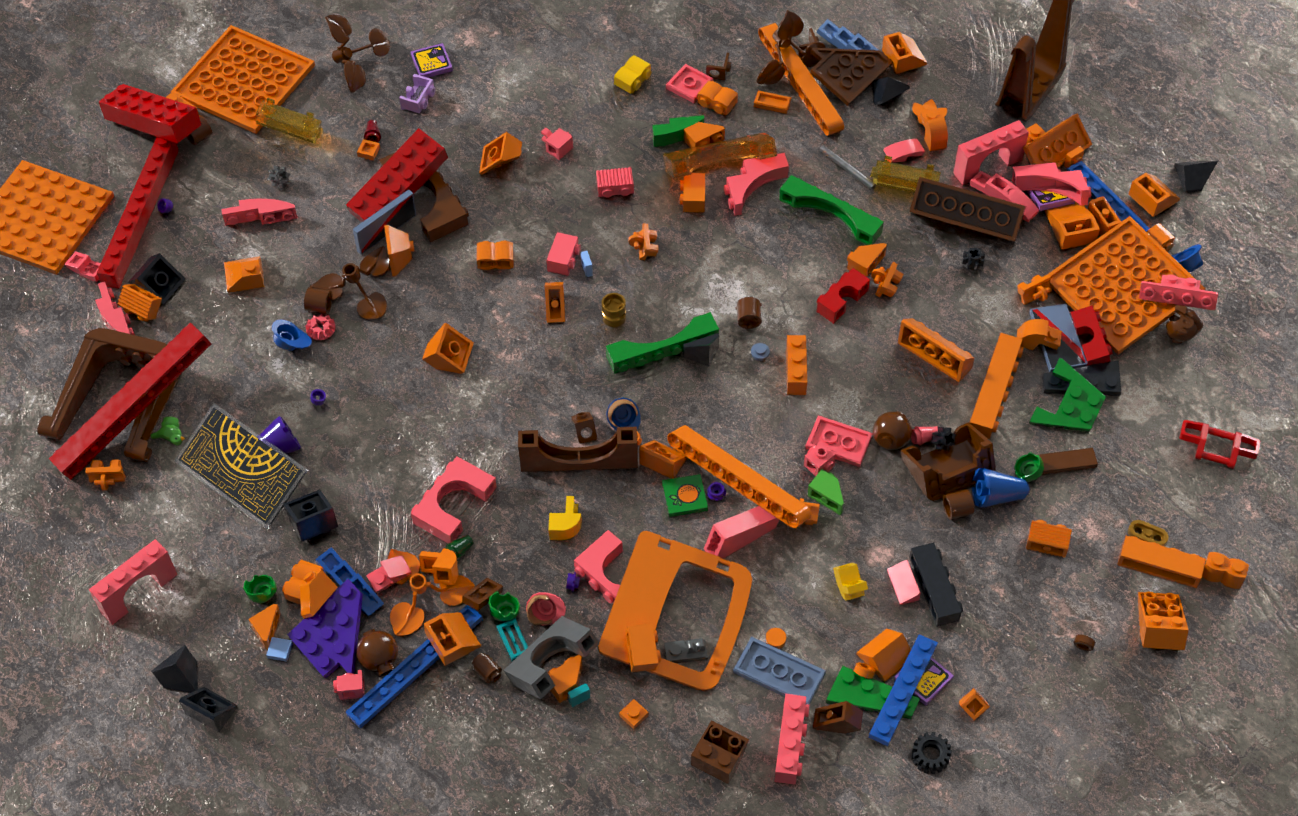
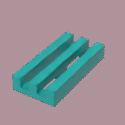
[496,619,528,662]

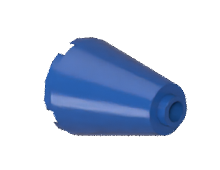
[972,468,1030,508]

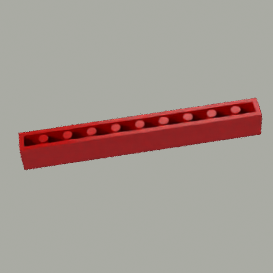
[97,137,179,289]
[49,322,212,480]

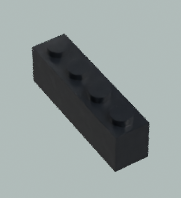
[909,542,963,627]

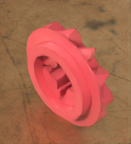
[305,314,336,340]

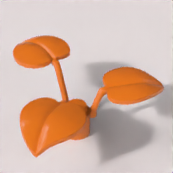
[388,549,475,636]

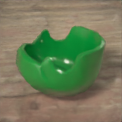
[1014,452,1044,482]
[243,575,277,603]
[488,591,520,621]

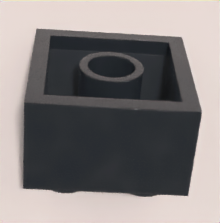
[128,253,186,305]
[283,489,339,542]

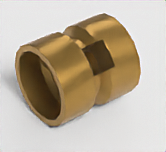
[602,293,626,327]

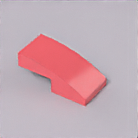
[883,139,925,163]
[65,251,101,282]

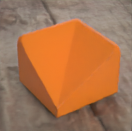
[959,688,990,721]

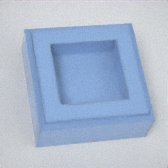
[581,251,593,277]
[266,637,293,662]

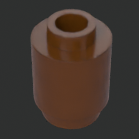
[472,653,502,683]

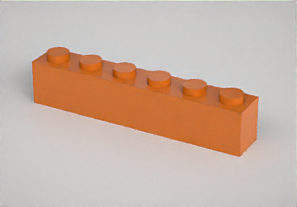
[970,333,1024,439]

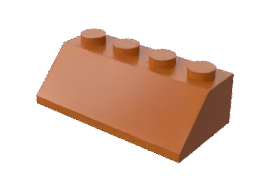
[898,318,975,382]

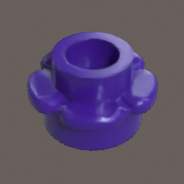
[707,482,726,501]
[566,572,580,592]

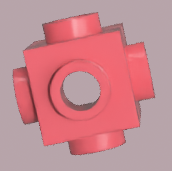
[804,442,835,476]

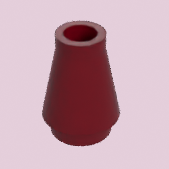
[364,120,381,143]

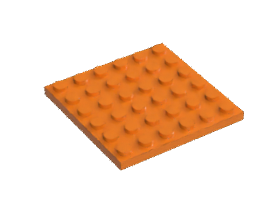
[171,25,315,134]
[0,160,114,275]
[1048,216,1206,355]

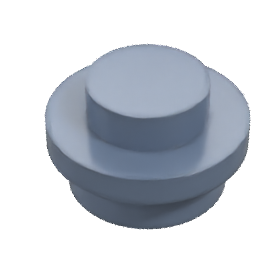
[751,343,770,361]

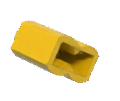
[614,55,652,94]

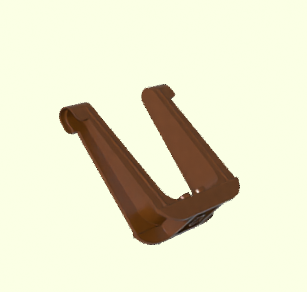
[995,0,1075,121]
[37,328,182,462]

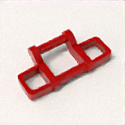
[1179,420,1260,469]

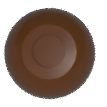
[873,412,912,450]
[357,629,398,676]

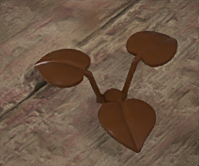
[756,10,826,85]
[325,14,390,93]
[310,246,390,320]

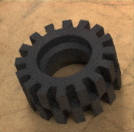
[911,732,952,774]

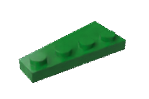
[826,665,920,719]

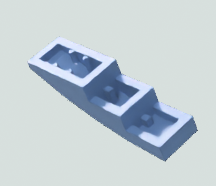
[816,19,878,50]

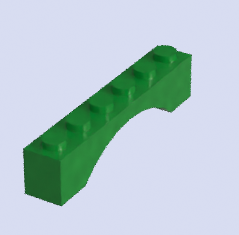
[779,175,884,245]
[606,312,719,374]

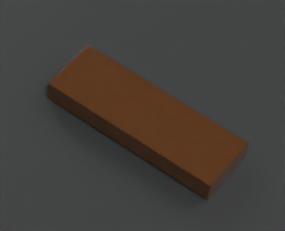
[1039,448,1098,475]

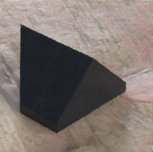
[872,77,910,105]
[1174,161,1218,193]
[683,333,720,367]
[151,645,198,693]

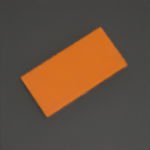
[1023,114,1092,168]

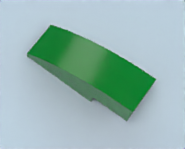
[652,115,704,147]

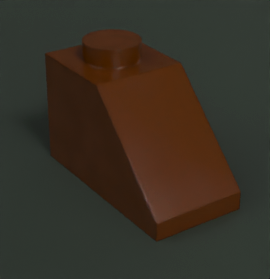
[813,701,863,734]

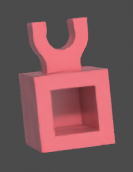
[541,128,573,160]

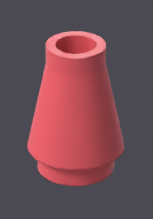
[911,426,938,445]

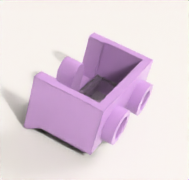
[399,74,435,114]

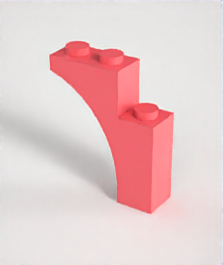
[724,153,789,216]
[1012,163,1091,206]

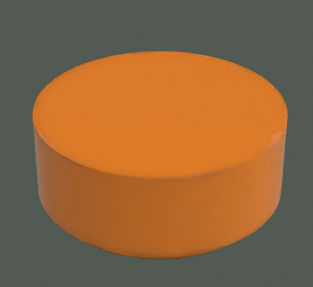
[766,628,786,649]
[854,662,876,679]

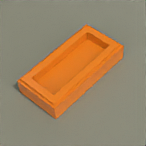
[753,90,791,114]

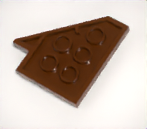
[810,48,893,106]

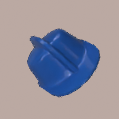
[1171,244,1203,272]
[272,319,312,351]

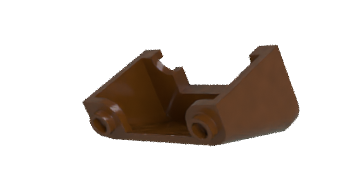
[901,422,996,501]

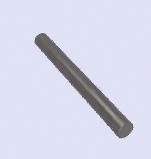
[819,145,876,190]

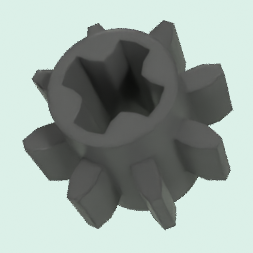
[267,166,291,188]

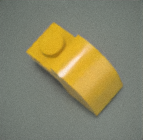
[548,496,582,540]
[833,563,868,601]

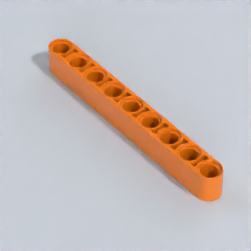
[758,23,844,136]
[667,425,811,528]

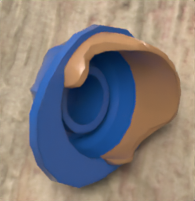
[606,397,641,430]

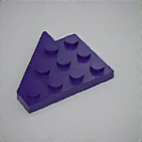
[287,579,363,679]

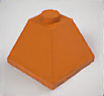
[479,132,522,175]
[384,225,415,277]
[224,256,264,293]
[422,323,474,374]

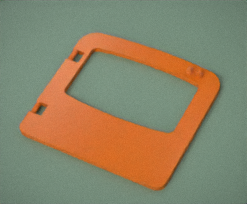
[598,531,752,691]

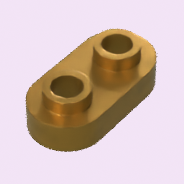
[1128,520,1168,547]

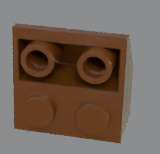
[691,720,749,784]

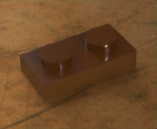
[462,578,503,611]

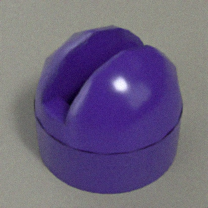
[157,198,173,213]
[310,389,326,406]

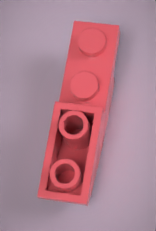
[970,171,1039,222]
[221,198,298,226]
[95,282,135,335]

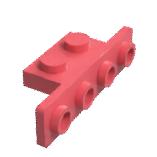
[1139,275,1218,310]

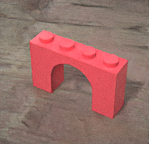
[953,120,1029,185]
[411,456,497,543]
[574,530,623,604]
[89,539,178,625]

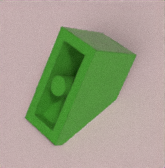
[807,469,844,515]

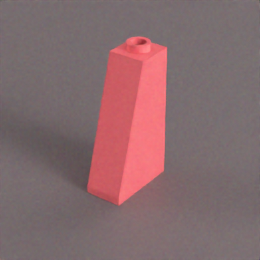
[704,506,779,559]

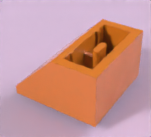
[882,32,927,74]
[1128,173,1180,217]
[424,612,481,666]

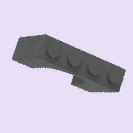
[504,616,599,700]

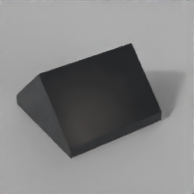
[179,687,238,732]

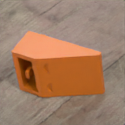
[1044,201,1100,249]
[1138,591,1189,650]

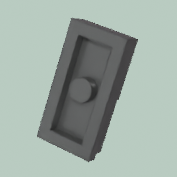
[664,638,708,663]

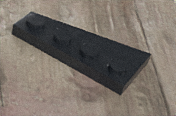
[1042,360,1121,396]

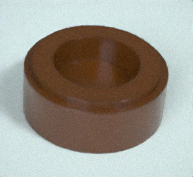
[1073,634,1096,651]

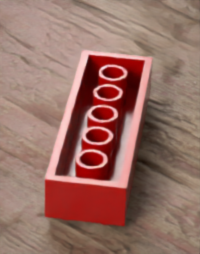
[99,84,202,143]
[346,128,448,222]

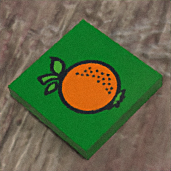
[662,474,708,517]

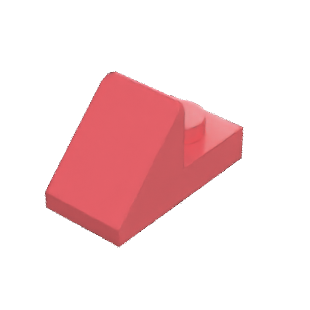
[366,556,412,594]

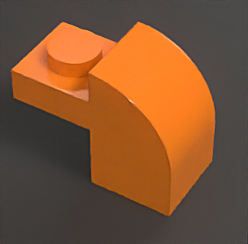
[920,109,948,151]
[1017,319,1062,351]
[419,548,459,585]

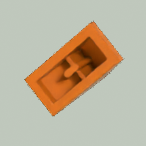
[249,604,281,650]

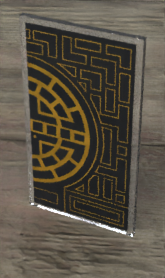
[175,403,308,529]

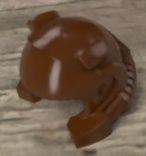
[1166,305,1203,344]

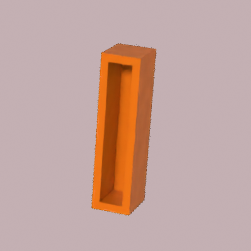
[1117,536,1206,588]

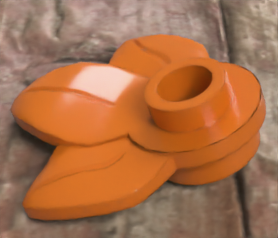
[912,99,947,125]

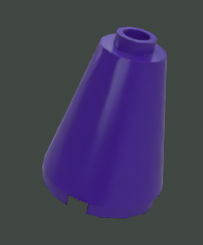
[257,416,301,456]

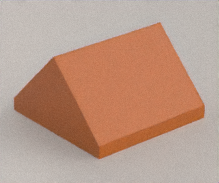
[639,440,687,479]
[856,629,911,683]

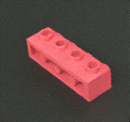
[774,694,810,785]

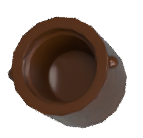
[186,115,213,145]
[304,286,333,314]
[735,297,762,329]
[943,489,975,520]

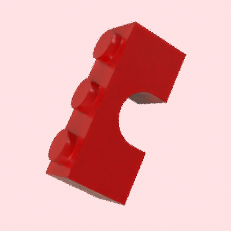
[816,268,870,324]
[1071,305,1113,365]

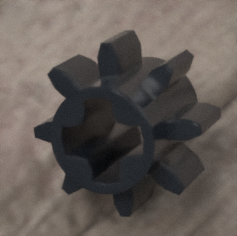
[962,248,985,270]
[931,427,956,451]

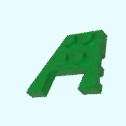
[1029,358,1106,432]

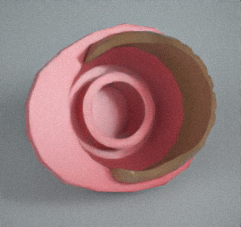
[526,592,566,626]

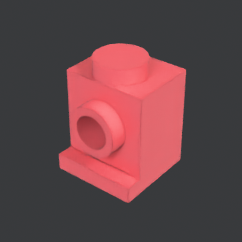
[333,670,365,700]

